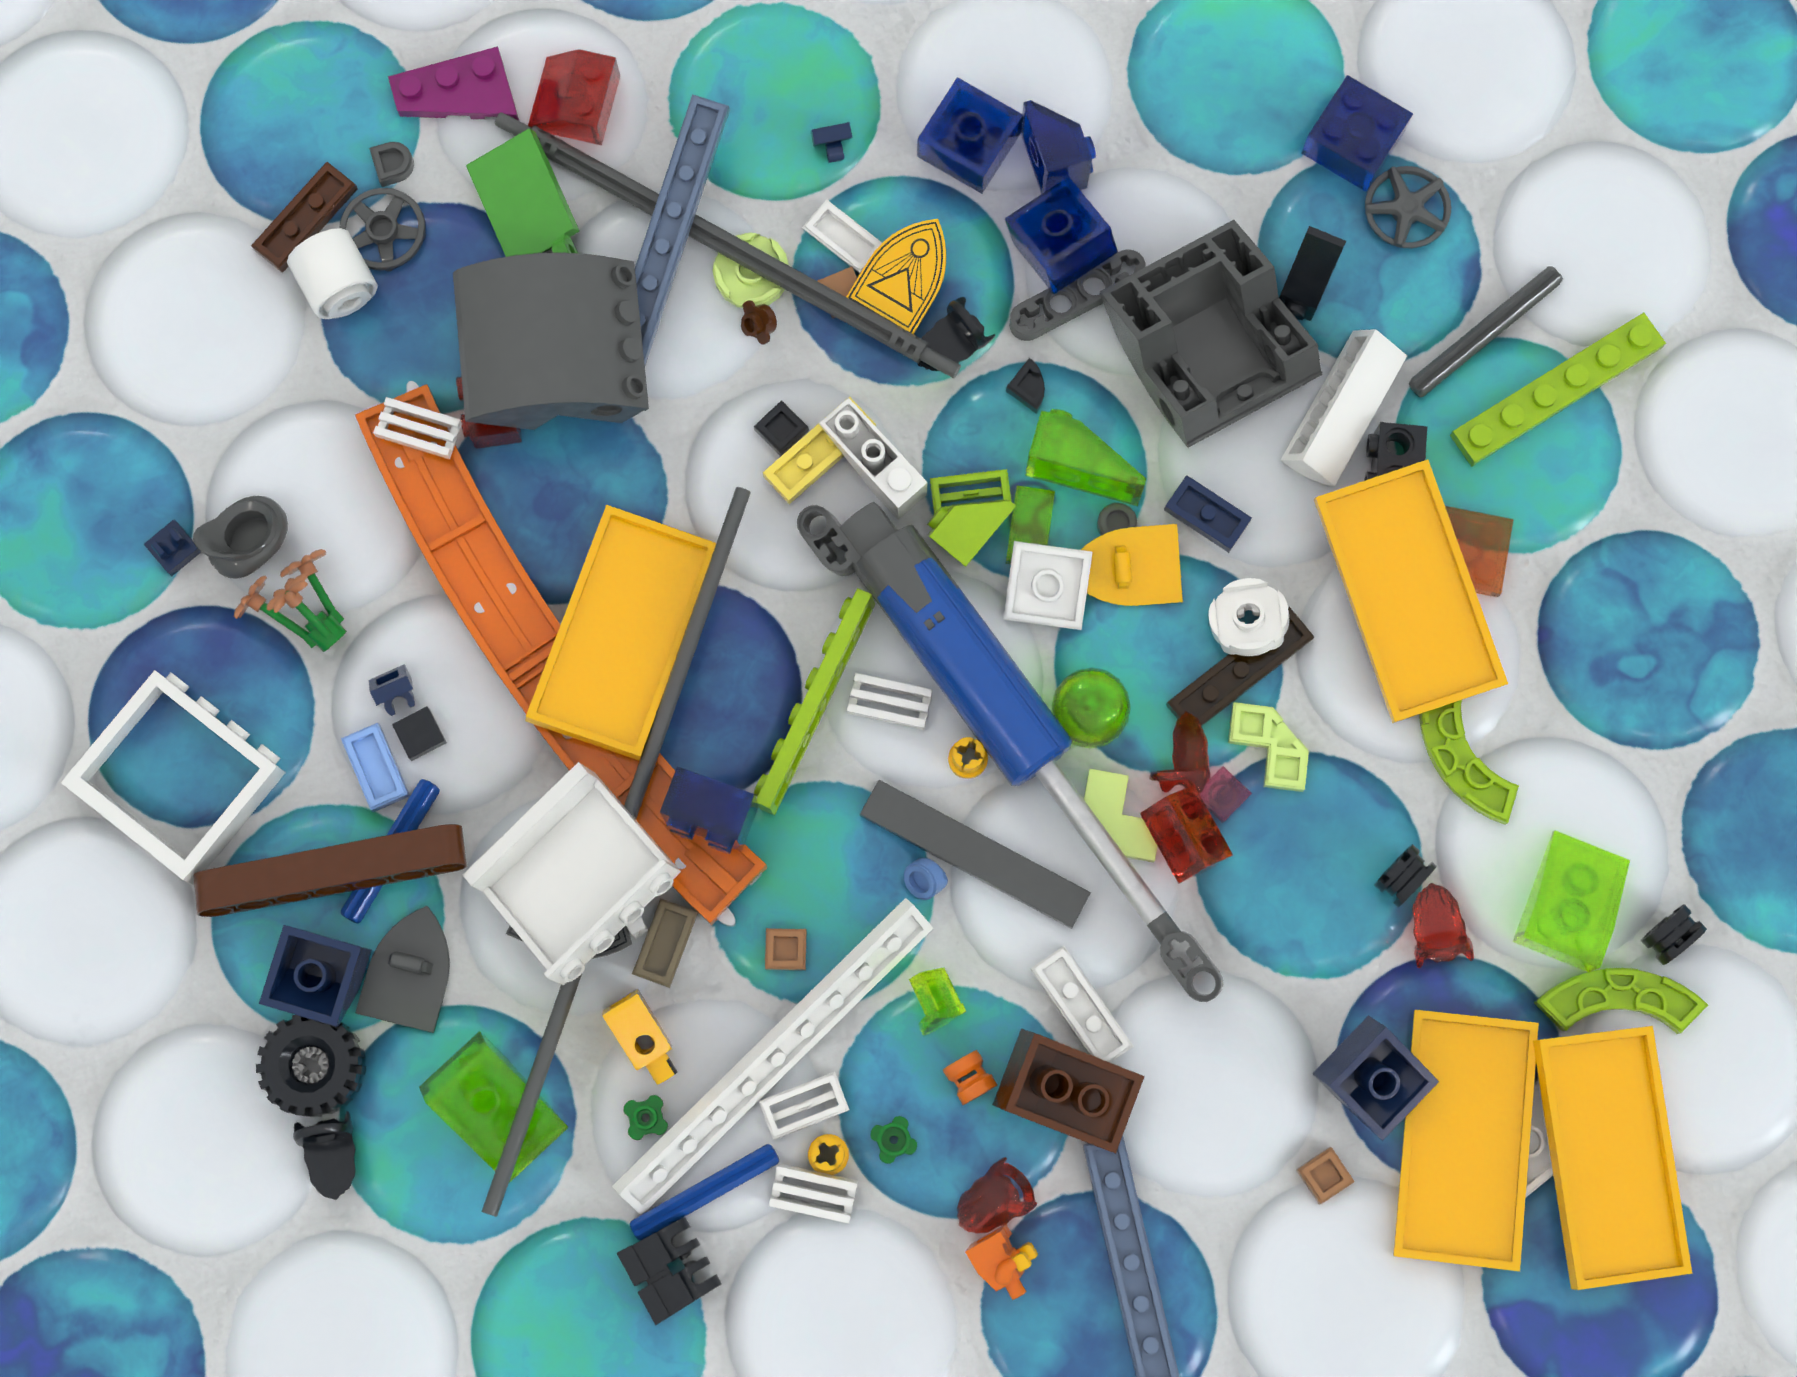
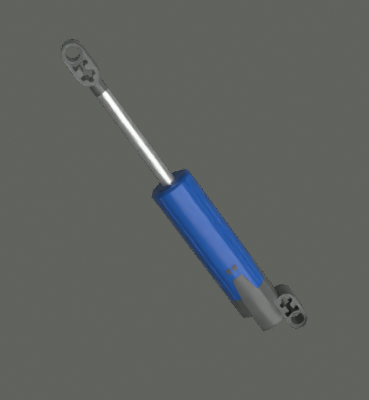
[797,502,1223,1002]

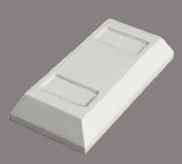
[802,199,882,274]

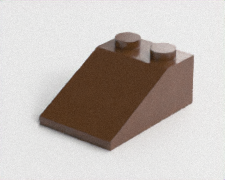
[992,1028,1145,1154]

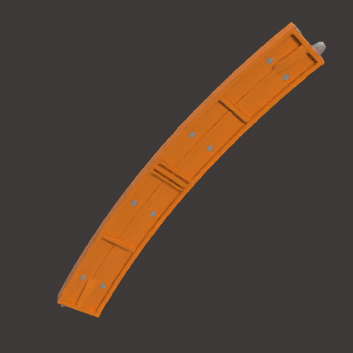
[355,381,767,927]

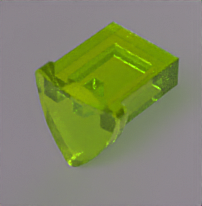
[909,967,966,1036]

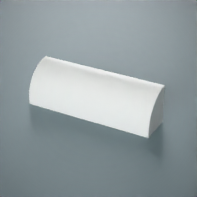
[1281,329,1407,486]

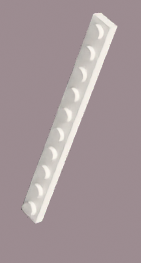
[612,898,933,1215]

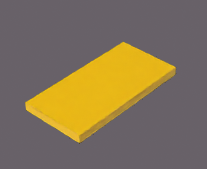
[1314,459,1508,723]
[525,505,716,761]
[1393,1010,1539,1272]
[1533,1026,1693,1290]

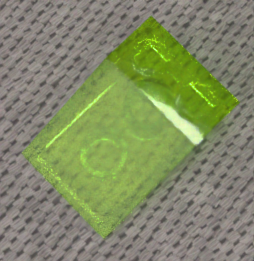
[1025,409,1146,506]
[1513,830,1630,972]
[419,1031,569,1183]

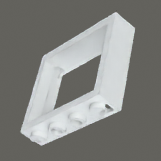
[60,670,286,885]

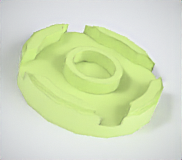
[712,232,788,308]

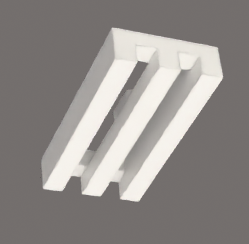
[373,397,463,459]
[847,673,933,730]
[759,1072,849,1140]
[769,1163,858,1224]

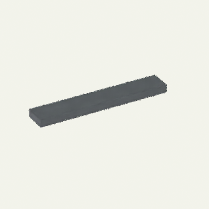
[860,780,1091,929]

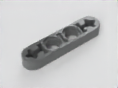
[1009,249,1146,341]

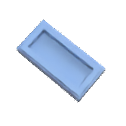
[341,723,410,812]

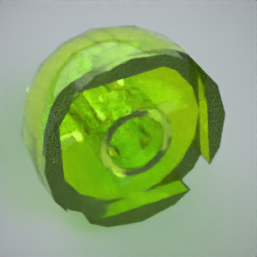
[1051,667,1131,749]

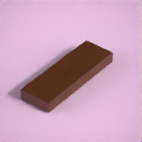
[251,162,358,273]

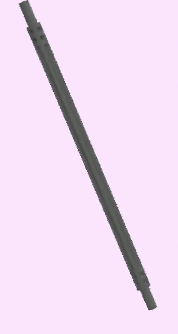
[495,112,961,379]

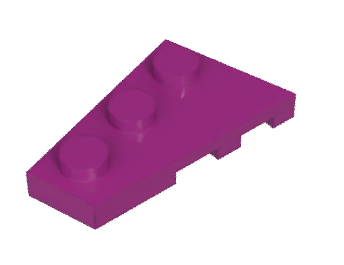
[388,46,519,120]

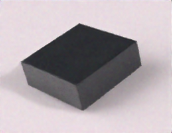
[754,400,809,456]
[392,706,447,761]

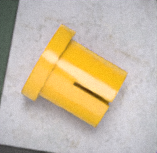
[948,737,988,779]
[808,1134,849,1175]

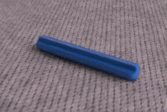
[341,779,440,923]
[630,1144,779,1240]

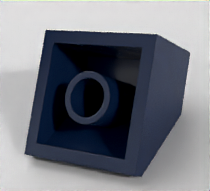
[259,925,372,1027]
[1312,1015,1439,1141]

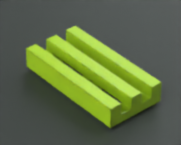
[930,469,1012,515]

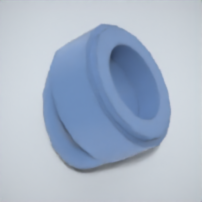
[904,858,948,900]

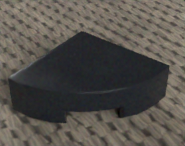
[1006,358,1045,414]

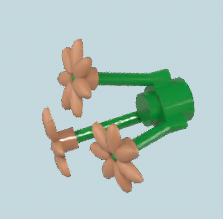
[234,549,347,652]

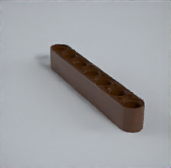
[193,824,467,917]

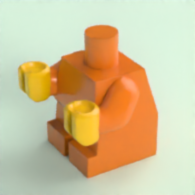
[965,1224,1038,1300]

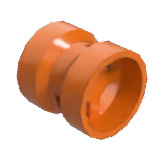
[943,1050,997,1105]

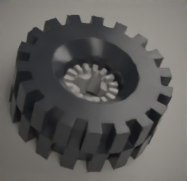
[256,1015,366,1117]

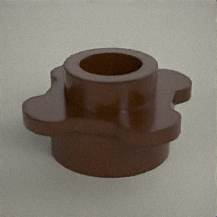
[741,300,777,345]

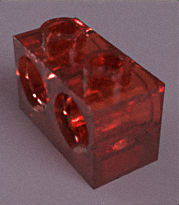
[1140,785,1233,884]

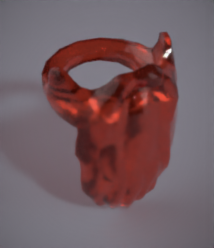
[1149,711,1211,793]
[1412,883,1474,969]
[957,1157,1037,1234]

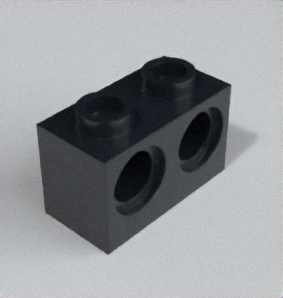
[1364,422,1428,481]

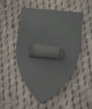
[355,906,450,1033]

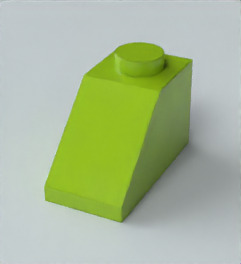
[927,500,1016,567]

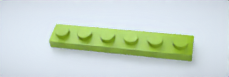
[1450,312,1666,467]
[754,588,875,816]

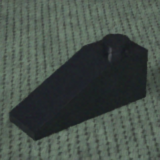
[1279,226,1346,321]

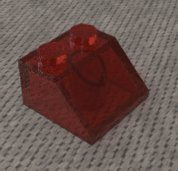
[528,49,620,145]

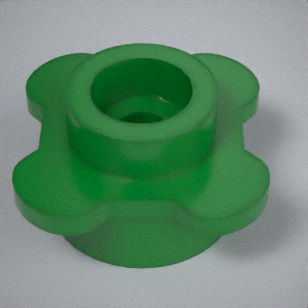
[623,1095,668,1140]
[870,1116,917,1164]

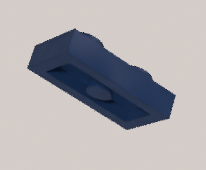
[1164,475,1252,553]

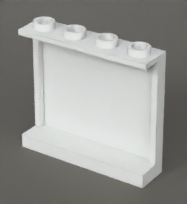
[462,762,681,985]

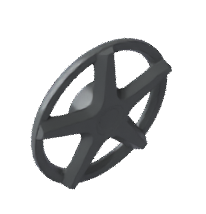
[1365,166,1451,248]
[339,188,426,271]

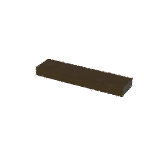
[1166,607,1314,735]

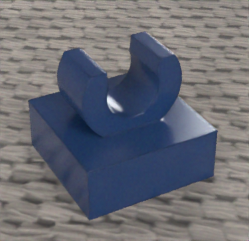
[810,122,852,163]
[144,519,201,576]
[368,664,415,716]

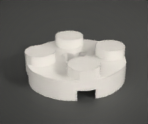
[1209,578,1289,656]

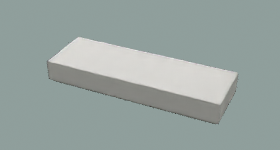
[1030,946,1134,1062]

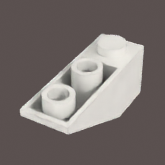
[819,398,928,520]

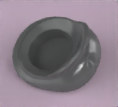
[193,496,288,579]

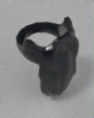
[917,297,995,371]
[293,1111,356,1200]

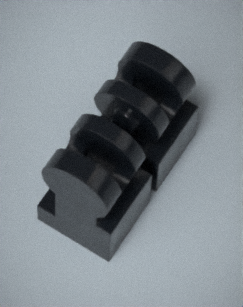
[617,1217,722,1325]

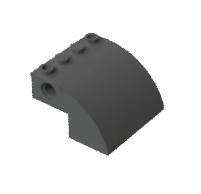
[1100,220,1322,448]
[453,252,649,430]

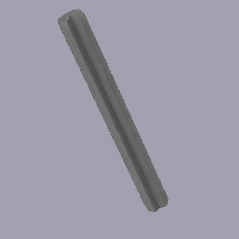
[1409,266,1563,397]

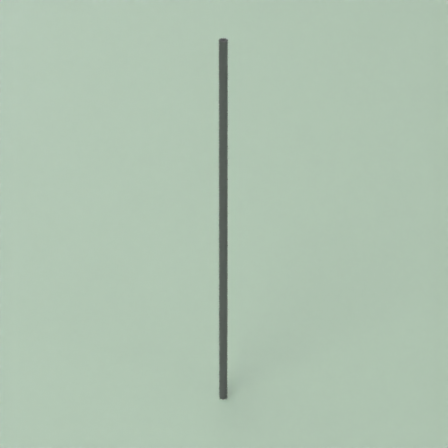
[481,487,751,1217]

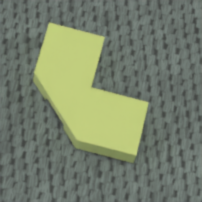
[1228,702,1309,792]
[1084,769,1161,863]

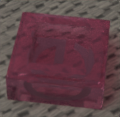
[1194,766,1252,823]

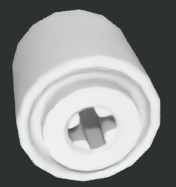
[287,228,378,319]

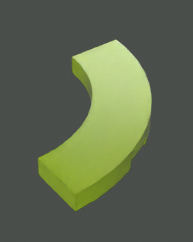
[1419,700,1519,825]
[1534,968,1708,1034]

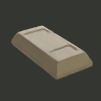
[632,898,698,988]

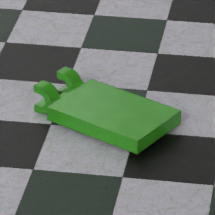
[466,128,580,257]

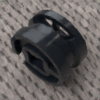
[1374,844,1437,907]
[1641,904,1707,965]

